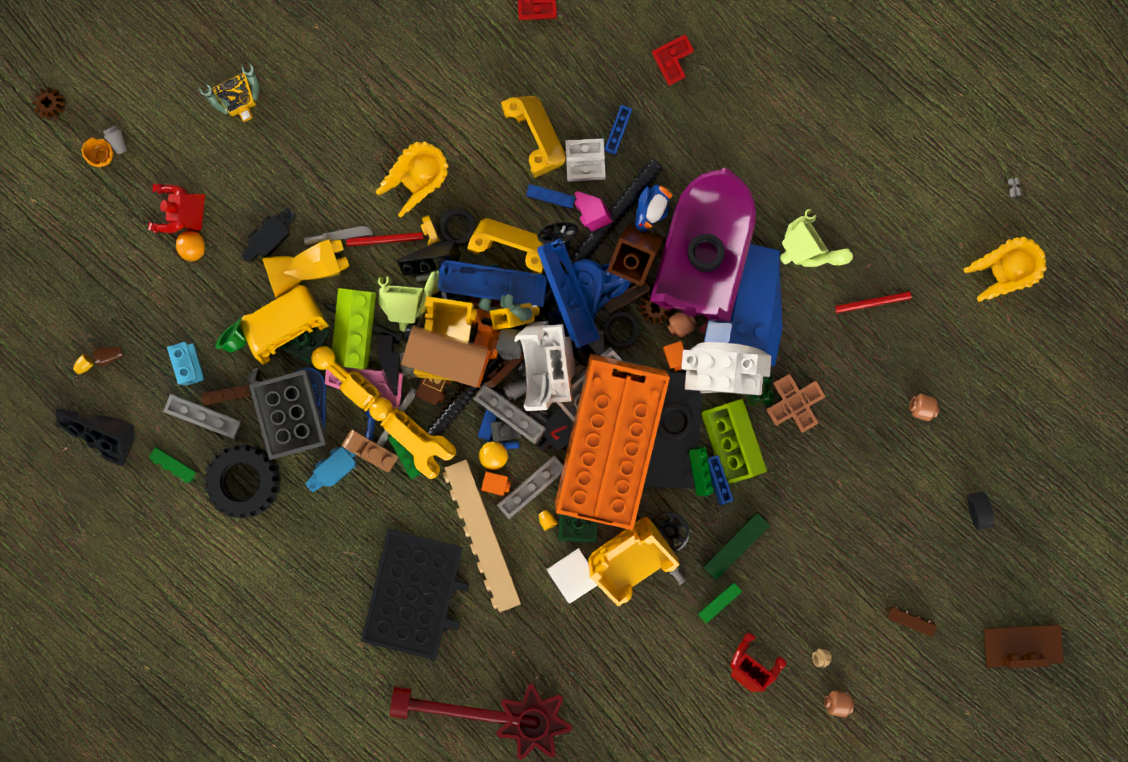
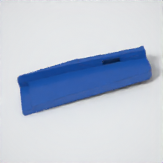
[538,239,600,348]
[438,260,547,307]

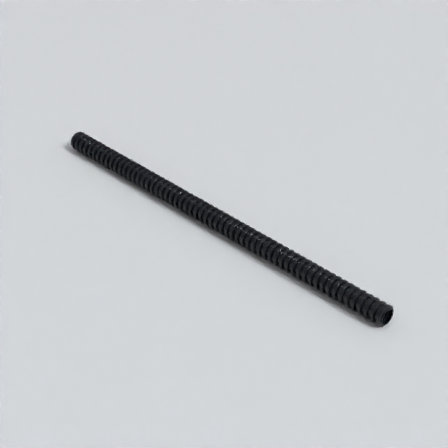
[425,158,663,436]

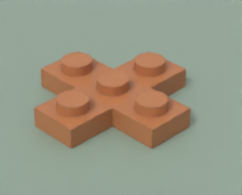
[766,374,825,433]

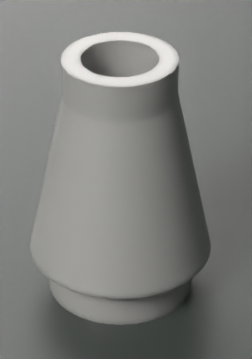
[103,125,128,155]
[502,379,527,401]

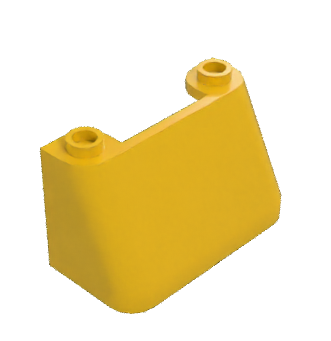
[501,96,566,178]
[467,218,544,275]
[240,285,329,365]
[413,296,477,381]
[588,517,680,606]

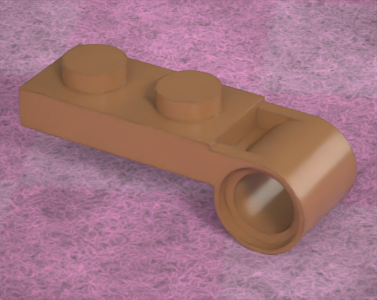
[341,429,398,473]

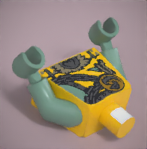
[198,62,260,122]
[479,294,540,330]

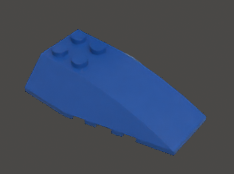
[703,244,782,367]

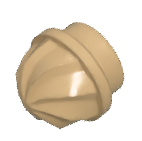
[812,649,832,668]

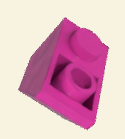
[574,191,613,232]

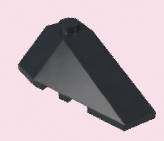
[56,409,135,466]

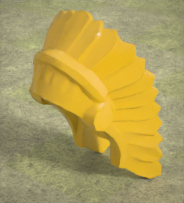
[376,141,448,217]
[963,237,1047,302]

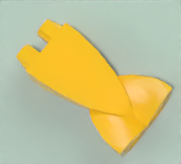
[262,239,349,299]

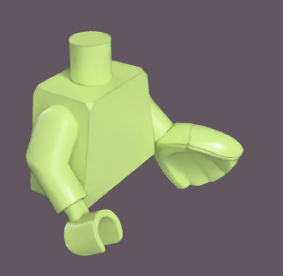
[780,209,853,267]
[378,271,439,331]

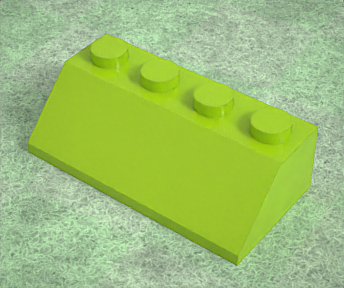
[332,288,376,369]
[701,399,767,484]

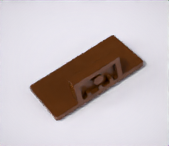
[984,625,1063,669]

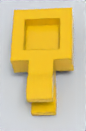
[421,215,441,246]

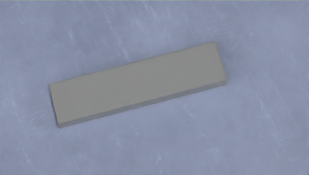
[473,383,547,444]
[163,394,242,439]
[497,455,564,519]

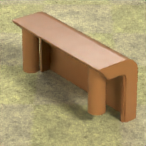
[401,325,488,387]

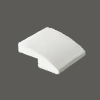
[565,139,606,182]
[547,548,597,604]

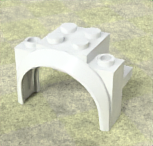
[515,321,576,411]
[682,342,771,395]

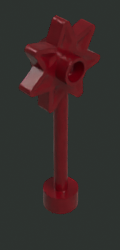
[390,683,572,760]

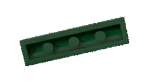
[702,512,770,580]

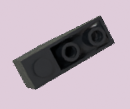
[397,240,461,276]

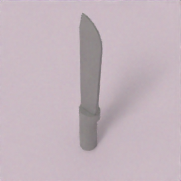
[304,226,373,245]

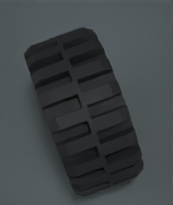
[204,445,281,519]

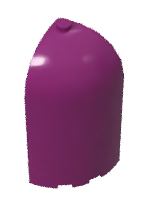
[650,168,756,322]

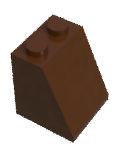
[607,224,664,286]

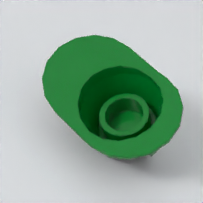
[215,318,246,353]

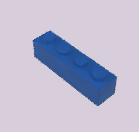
[604,105,632,155]
[526,184,575,209]
[478,393,504,440]
[707,455,734,505]

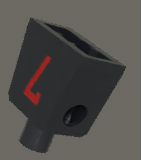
[537,407,574,453]

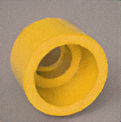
[73,354,94,374]
[539,510,558,531]

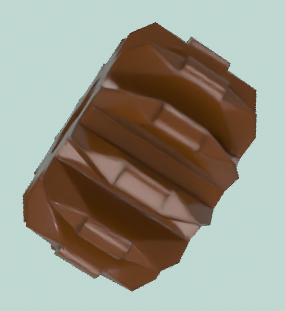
[32,87,66,120]
[639,293,671,325]

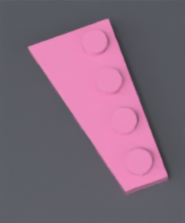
[325,366,404,409]

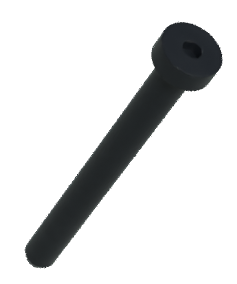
[324,302,404,345]

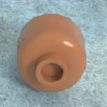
[667,310,697,338]
[909,394,939,421]
[824,691,854,717]

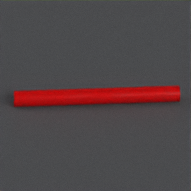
[346,232,423,246]
[835,292,912,313]

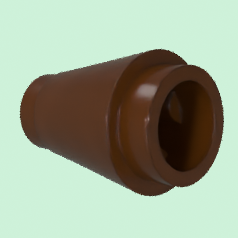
[93,346,123,367]

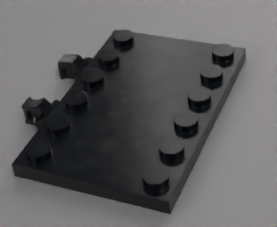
[644,372,702,489]
[361,529,469,660]

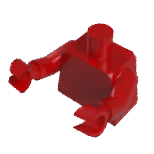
[147,184,205,233]
[730,633,787,692]

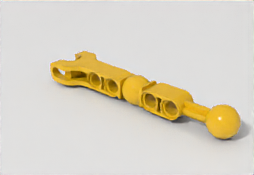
[311,346,456,479]

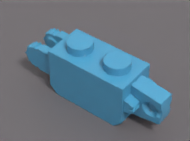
[305,446,357,492]

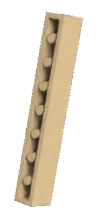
[443,459,521,612]

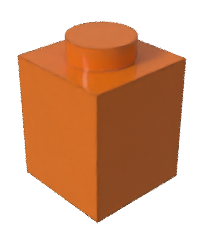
[662,341,684,371]
[481,471,511,496]

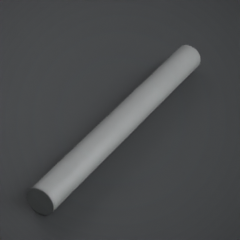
[377,387,417,447]

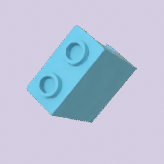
[167,342,205,386]

